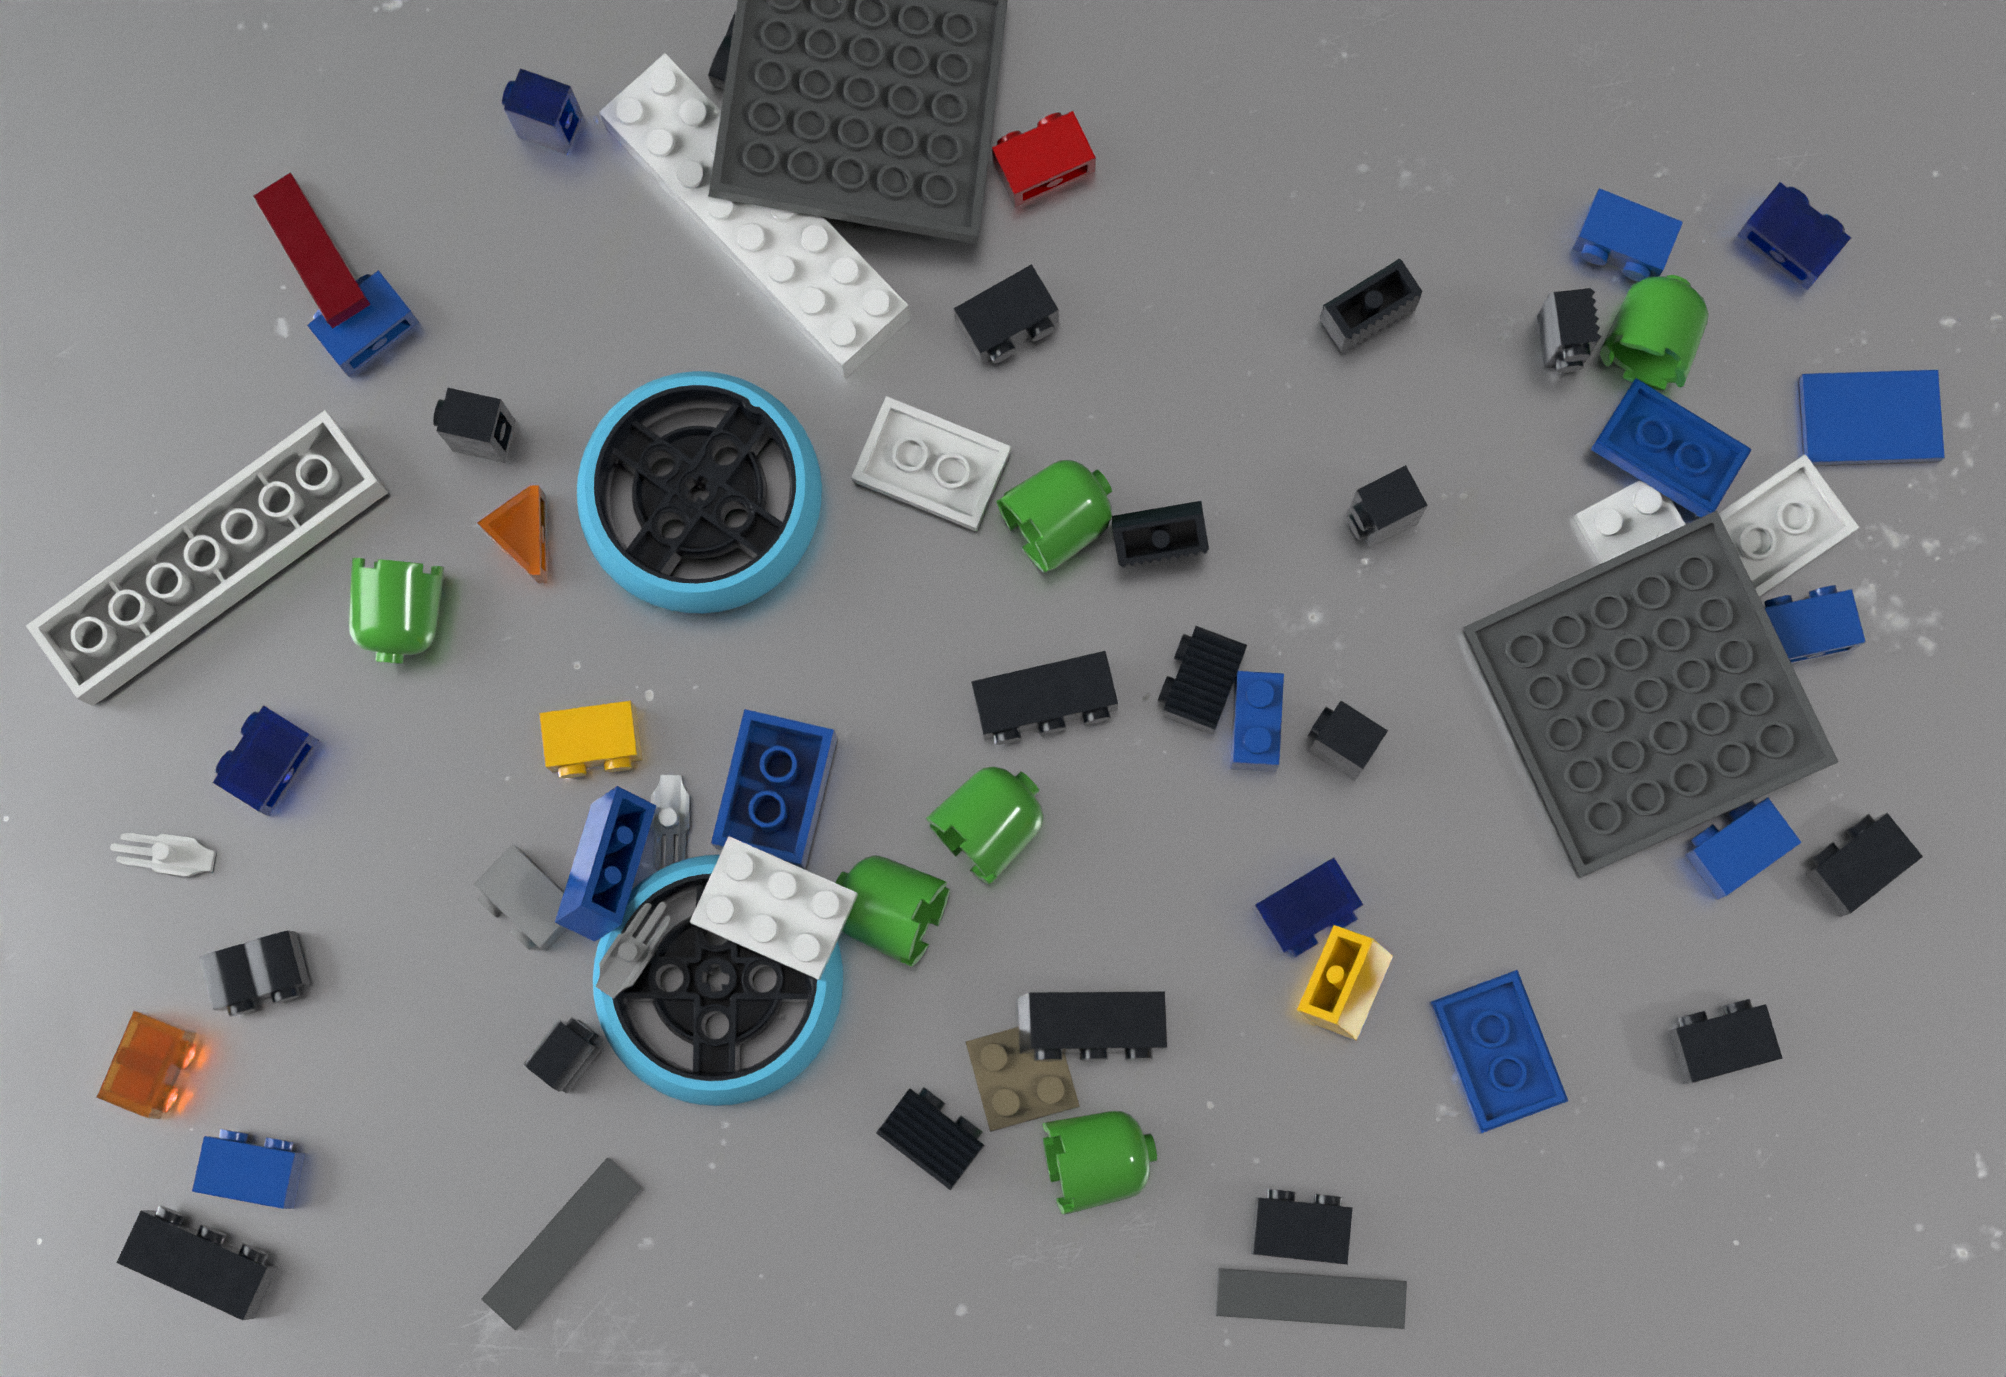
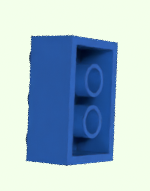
[711,709,838,870]

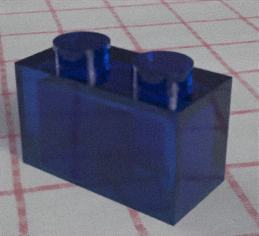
[502,68,583,155]
[1738,182,1851,290]
[212,705,319,816]
[1252,857,1363,958]

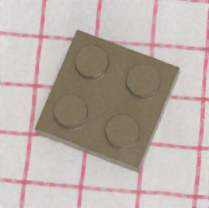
[965,1027,1080,1132]

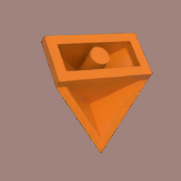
[477,485,547,583]

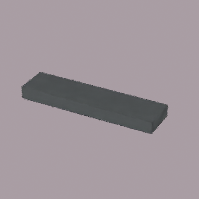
[481,1158,643,1331]
[1216,1268,1407,1329]

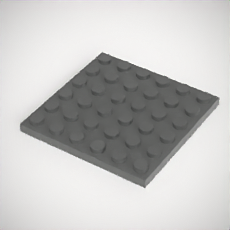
[708,0,1008,244]
[1463,511,1838,878]

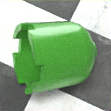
[1600,275,1709,391]
[996,460,1112,573]
[348,558,445,664]
[926,766,1044,885]
[835,855,950,967]
[1043,1111,1157,1215]

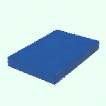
[1799,370,1945,465]
[1590,378,1752,517]
[1429,970,1568,1134]

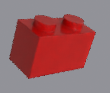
[992,111,1096,207]

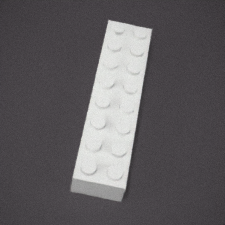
[599,53,911,379]
[26,410,388,706]

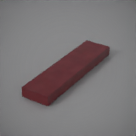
[253,172,371,329]

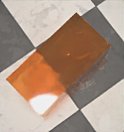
[96,1011,197,1119]

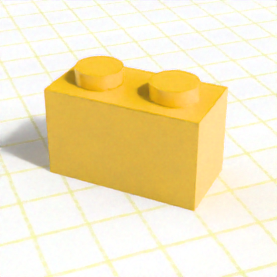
[539,700,643,779]
[1297,925,1393,1040]

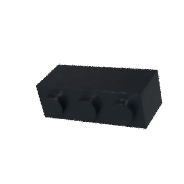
[971,651,1118,745]
[1018,991,1167,1062]
[116,1205,278,1320]

